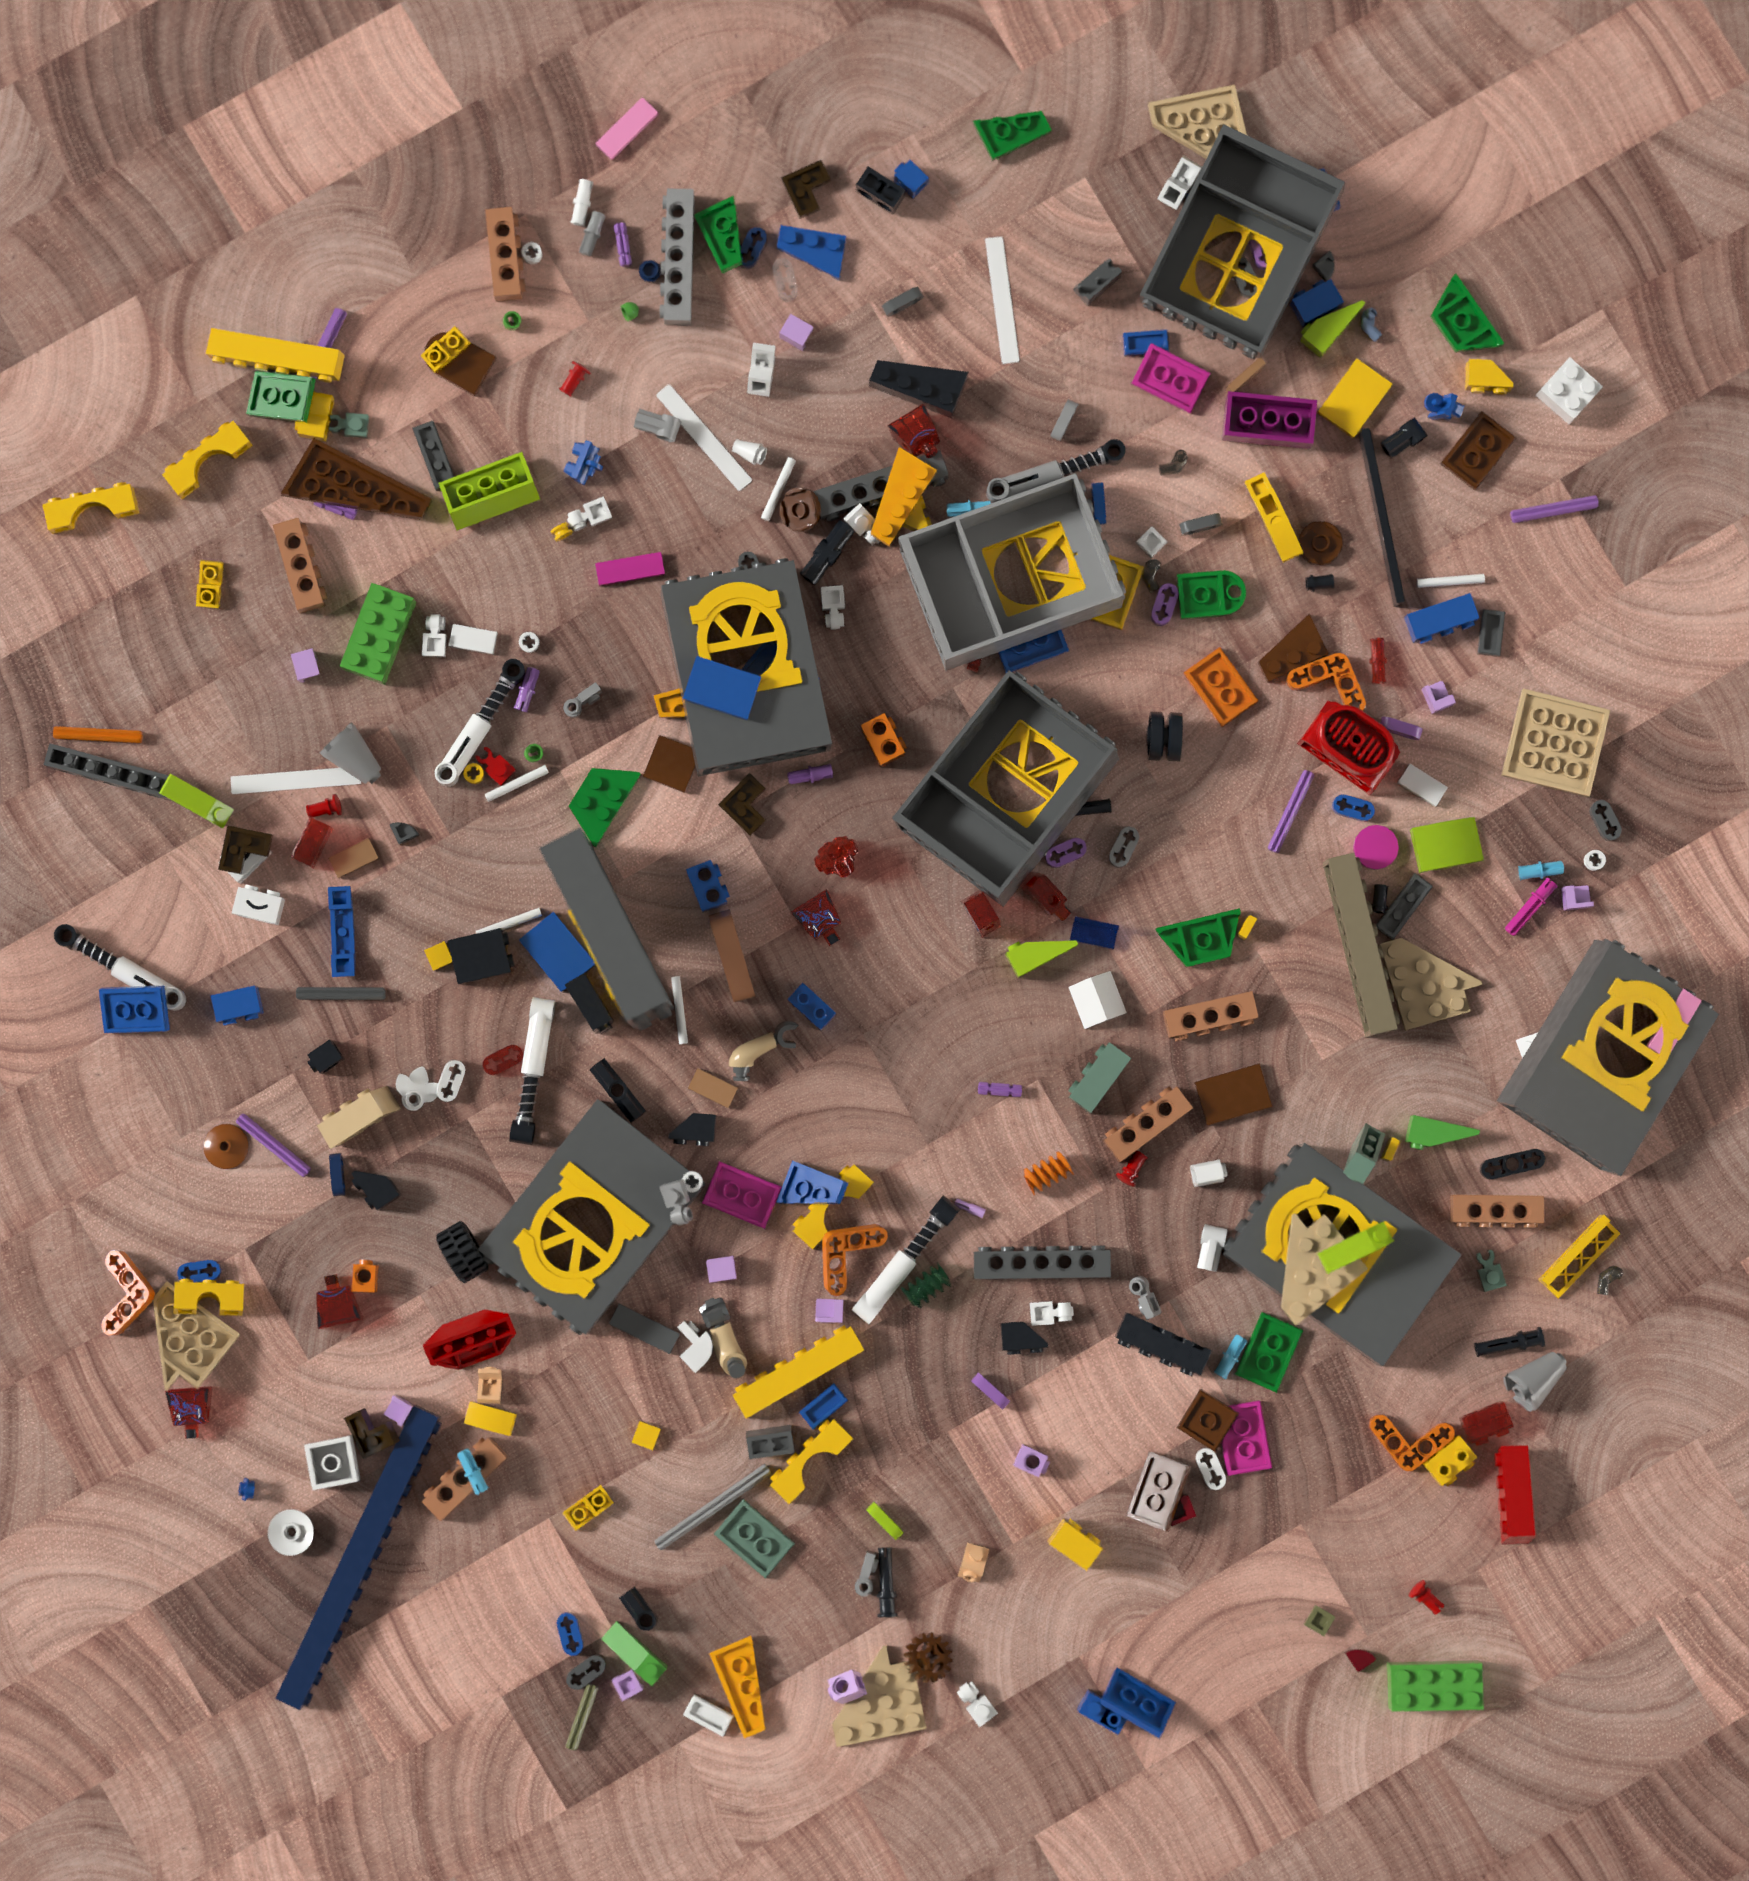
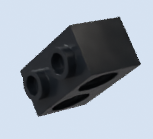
[856,166,905,215]

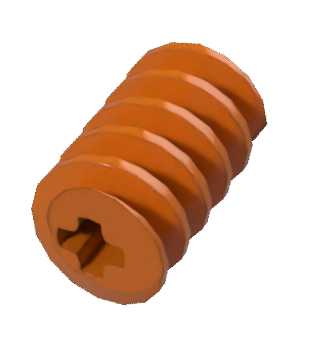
[1024,1151,1074,1195]

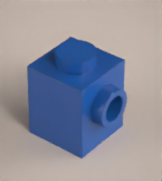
[894,160,929,199]

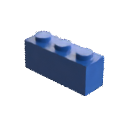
[1404,593,1479,644]

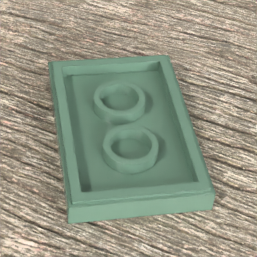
[714,1499,795,1579]

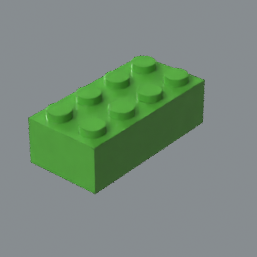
[340,583,417,685]
[1387,1660,1484,1712]

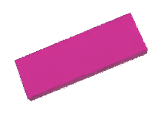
[595,552,665,586]

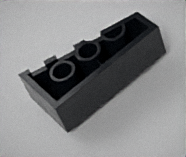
[869,360,969,419]
[1114,1312,1212,1377]

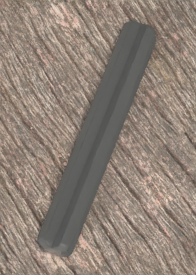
[296,987,386,1000]

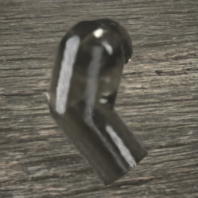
[1159,450,1188,476]
[1142,559,1161,593]
[1597,1266,1623,1295]

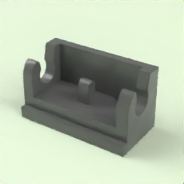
[1073,258,1122,306]
[746,1425,794,1460]

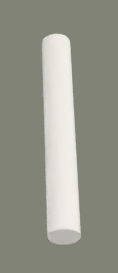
[761,457,796,522]
[1417,574,1485,588]
[485,765,549,802]
[476,908,542,934]
[671,976,688,1044]

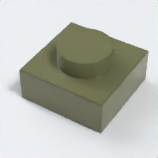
[1304,1605,1336,1636]

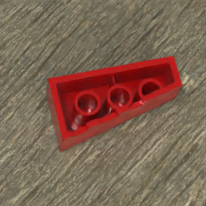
[1494,1445,1536,1545]

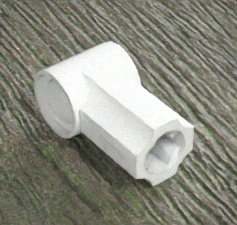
[1197,1224,1227,1272]

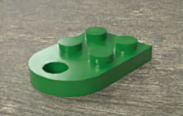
[1177,570,1246,620]

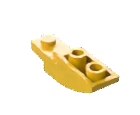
[1244,472,1303,563]

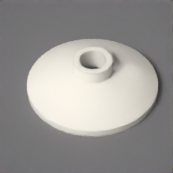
[268,1509,314,1556]

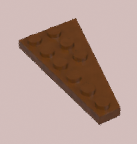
[281,438,432,520]

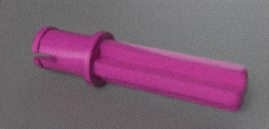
[1505,877,1558,936]

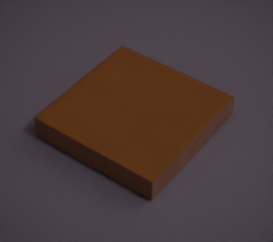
[643,735,696,793]
[1176,1389,1239,1452]

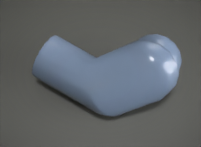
[1361,307,1382,342]

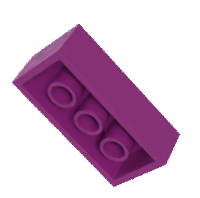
[1222,391,1317,449]

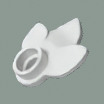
[396,1066,438,1111]

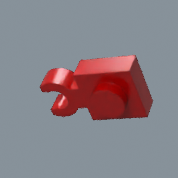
[476,747,516,786]

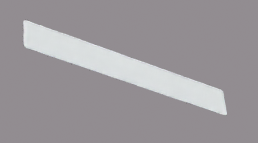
[985,237,1019,364]
[656,384,752,491]
[231,768,361,794]

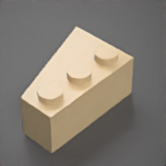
[317,1086,401,1149]

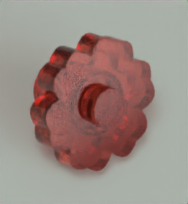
[814,836,859,878]

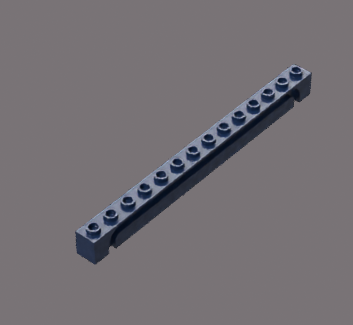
[275,1405,442,1711]

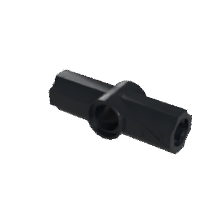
[800,520,855,585]
[589,1058,646,1123]

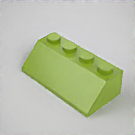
[439,452,540,531]

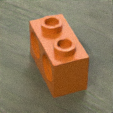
[860,713,907,767]

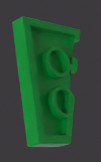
[972,111,1052,161]
[694,195,742,274]

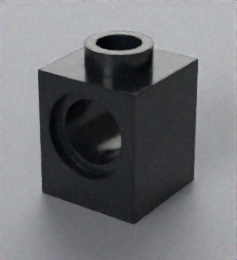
[307,1039,345,1074]

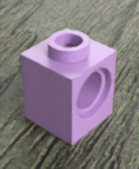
[1013,1444,1050,1477]
[828,1670,867,1704]

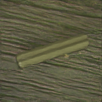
[566,1683,599,1751]

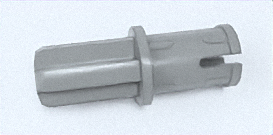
[579,211,606,256]

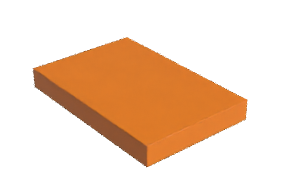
[1183,647,1259,727]

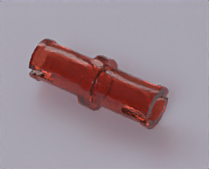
[1369,638,1387,685]

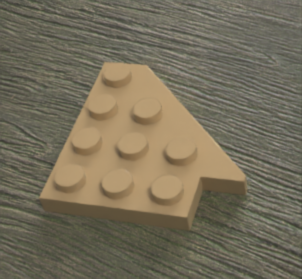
[1148,85,1247,159]
[1379,938,1482,1031]
[1281,1213,1368,1325]
[153,1281,240,1391]
[832,1645,926,1747]

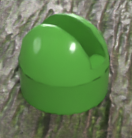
[620,302,639,322]
[503,311,521,330]
[524,744,543,763]

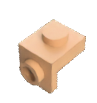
[477,1367,502,1404]
[958,1543,989,1582]

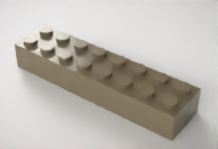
[1323,853,1400,1038]

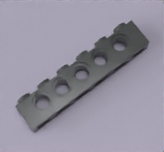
[813,450,949,522]
[43,743,180,802]
[973,1246,1111,1279]

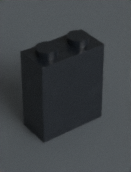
[448,928,515,984]
[565,973,615,1035]

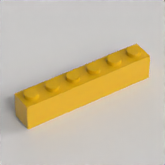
[206,328,345,383]
[732,1324,864,1418]

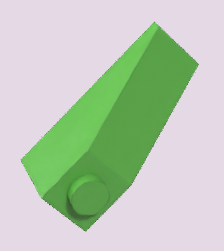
[1405,1115,1480,1150]
[601,1621,668,1686]

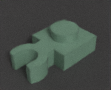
[329,413,369,438]
[1476,1250,1507,1292]

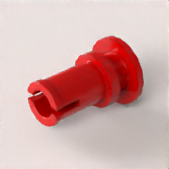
[559,361,591,397]
[306,794,342,819]
[1116,1151,1148,1187]
[1409,1579,1445,1615]

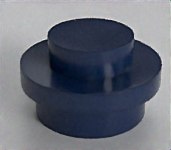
[639,260,661,283]

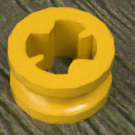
[550,522,573,542]
[463,763,484,784]

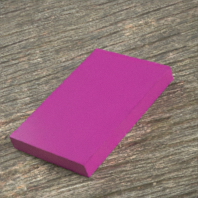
[1131,343,1211,414]
[702,1161,782,1229]
[1221,1400,1272,1476]

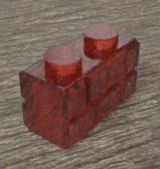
[290,817,333,869]
[1459,1401,1514,1446]

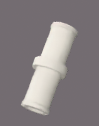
[571,179,593,227]

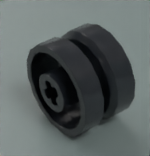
[1146,712,1183,761]

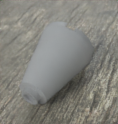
[319,722,381,784]
[1503,1352,1567,1412]

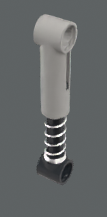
[986,439,1126,503]

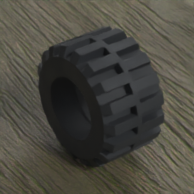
[436,1221,489,1284]

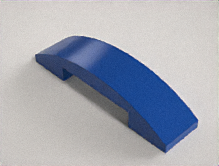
[328,886,355,977]

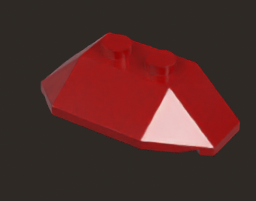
[423,1309,517,1370]

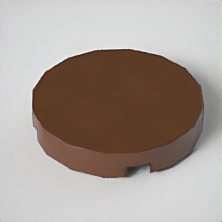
[780,488,821,532]
[1298,521,1343,566]

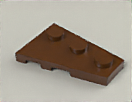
[1258,614,1329,683]

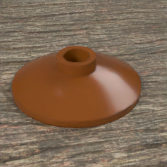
[203,1124,249,1169]

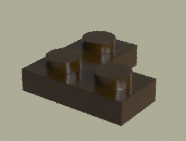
[781,160,831,219]
[718,773,766,836]
[218,825,273,875]
[344,1408,400,1459]

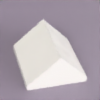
[1068,971,1127,1029]

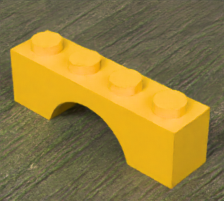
[162,421,253,499]
[42,482,140,534]
[792,1164,874,1250]
[770,1419,853,1504]

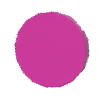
[1353,825,1399,870]

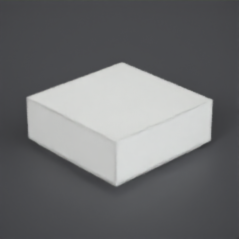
[1136,526,1168,558]

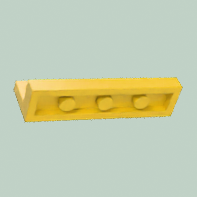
[1538,1215,1621,1299]

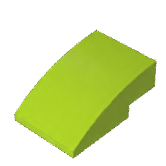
[1410,817,1484,874]

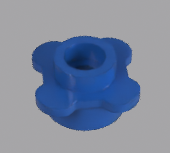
[238,1478,255,1501]

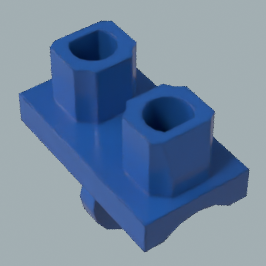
[1424,393,1464,421]
[564,440,603,486]

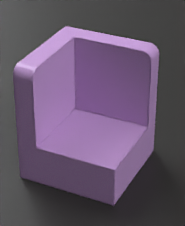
[779,314,813,351]
[291,648,319,683]
[1421,681,1456,714]
[1561,885,1594,911]
[706,1256,737,1283]
[815,1299,843,1323]
[384,1394,415,1427]
[612,1669,644,1701]

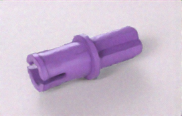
[514,667,540,712]
[787,764,833,784]

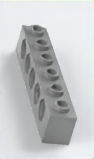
[660,189,695,326]

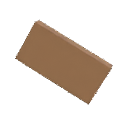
[1226,358,1266,393]
[329,838,379,878]
[688,1068,738,1108]

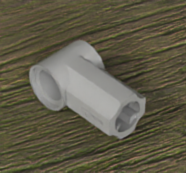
[634,409,681,442]

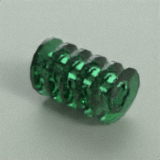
[900,1262,952,1309]

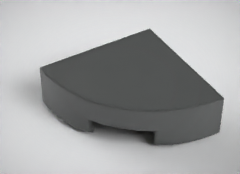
[1312,251,1335,282]
[389,822,420,845]

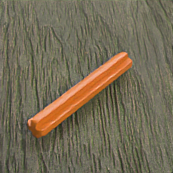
[53,726,143,743]

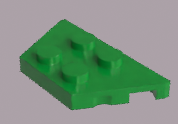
[1430,274,1505,353]
[569,768,641,847]
[1155,908,1241,968]

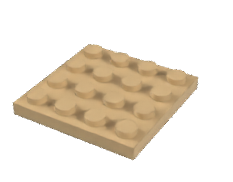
[1501,688,1610,797]

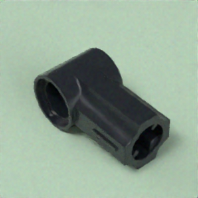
[1380,417,1428,459]
[619,1586,658,1631]

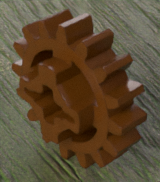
[903,1632,953,1683]

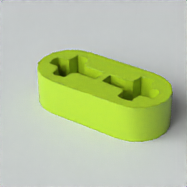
[866,1502,904,1540]

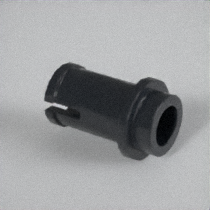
[1305,574,1334,592]
[1371,884,1389,914]

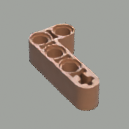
[708,909,755,1002]

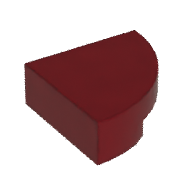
[1344,1649,1377,1672]

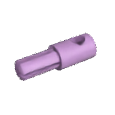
[954,1198,986,1218]

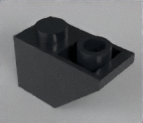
[668,1113,717,1146]
[351,1171,402,1211]
[1000,1321,1048,1355]

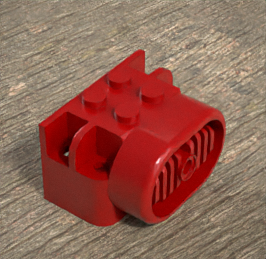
[1297,700,1401,796]

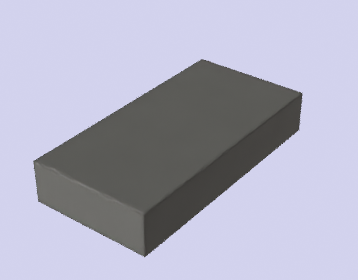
[1477,609,1505,657]

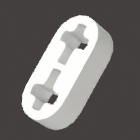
[436,1060,465,1102]
[1195,1448,1226,1490]

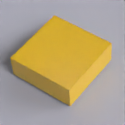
[1237,915,1257,940]
[424,941,453,971]
[1381,1137,1400,1162]
[631,1421,661,1451]

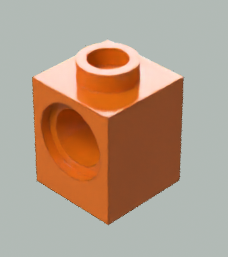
[352,1260,379,1293]

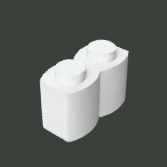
[1190,1160,1227,1187]

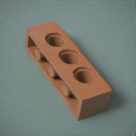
[485,207,526,302]
[273,518,328,614]
[1163,991,1258,1041]
[1103,1086,1193,1162]
[1450,1195,1544,1228]
[422,1437,509,1522]

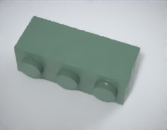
[1068,1042,1131,1113]
[1343,1123,1385,1184]

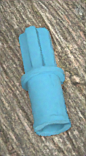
[946,500,991,517]
[1518,861,1564,880]
[1214,1335,1247,1379]
[458,1449,489,1495]

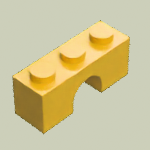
[173,1279,244,1316]

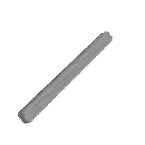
[655,1464,771,1550]

